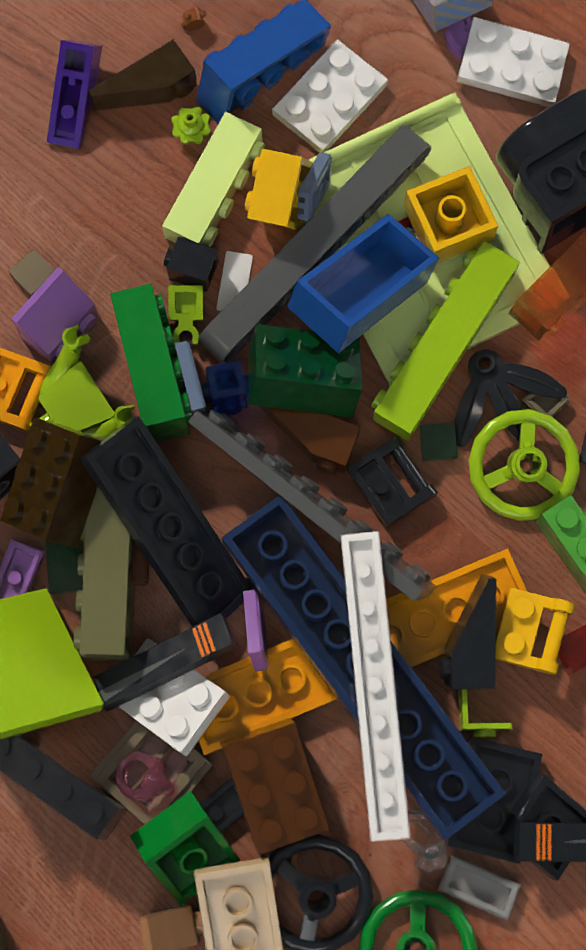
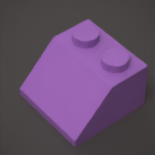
[11,267,98,364]

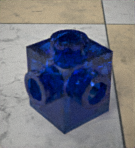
[201,361,249,415]

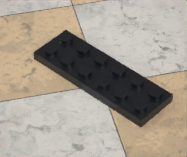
[80,416,253,627]

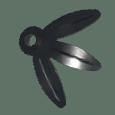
[455,349,567,447]

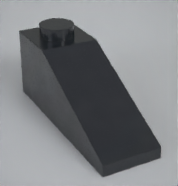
[439,575,496,689]

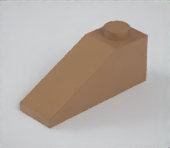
[139,904,204,950]

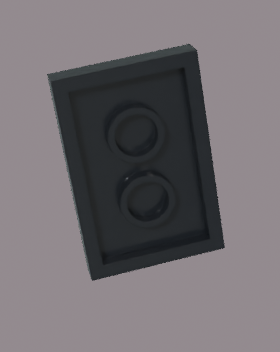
[446,737,543,864]

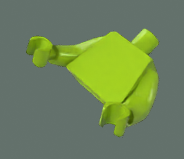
[29,325,135,437]

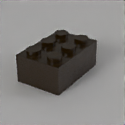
[0,417,103,548]

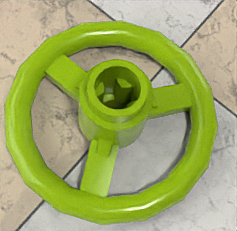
[468,409,580,521]

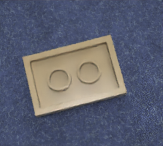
[194,857,283,950]

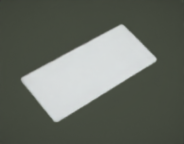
[216,251,253,311]

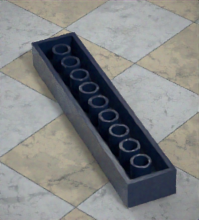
[221,495,506,840]

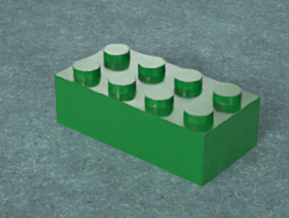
[110,283,192,441]

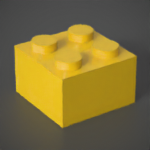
[245,149,313,231]
[404,166,498,264]

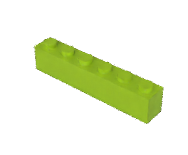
[371,241,520,442]

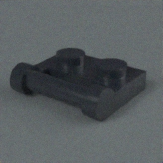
[347,436,438,528]

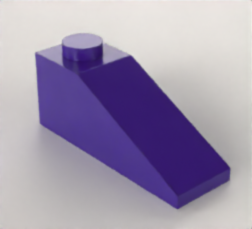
[46,40,103,149]

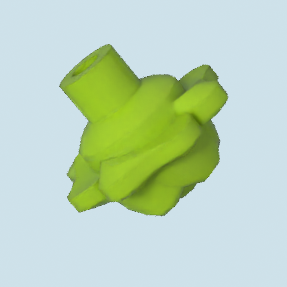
[172,107,211,144]

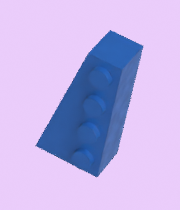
[196,0,331,124]

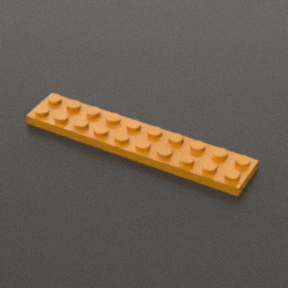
[198,548,528,756]

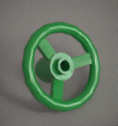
[358,889,478,950]

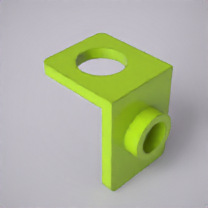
[458,689,512,738]

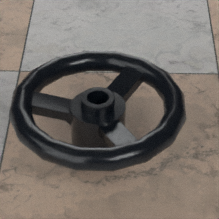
[269,834,374,950]

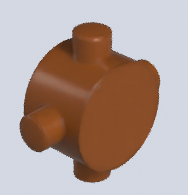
[181,8,207,31]

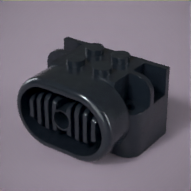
[496,89,586,254]

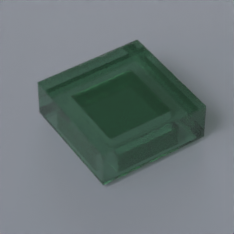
[419,423,458,462]

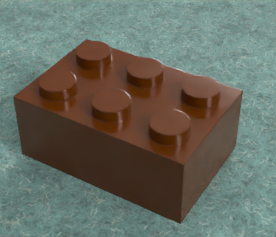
[220,718,329,855]

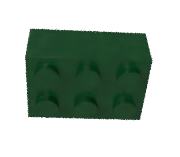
[248,324,362,418]

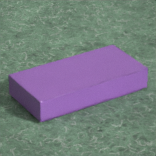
[243,589,269,672]

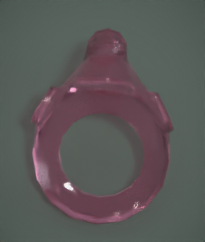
[115,752,174,803]

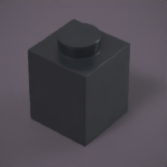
[164,237,219,292]

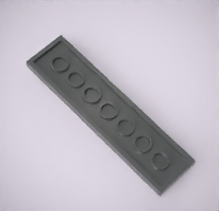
[189,410,436,602]

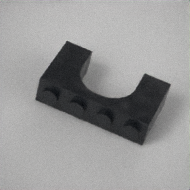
[0,734,128,840]

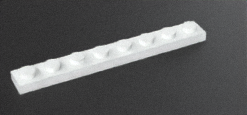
[341,531,410,841]

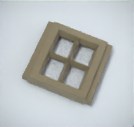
[90,721,214,824]

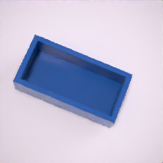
[287,214,439,353]

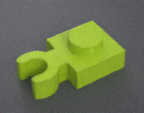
[168,286,203,346]

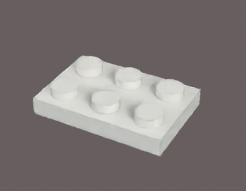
[456,17,570,107]
[272,39,388,153]
[119,638,230,757]

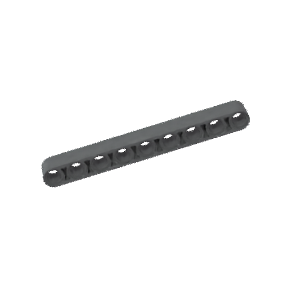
[198,125,432,365]

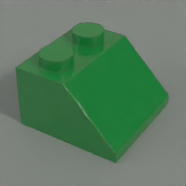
[130,791,240,906]

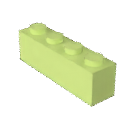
[162,112,265,247]

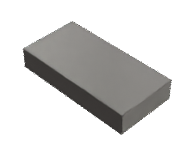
[438,855,521,920]

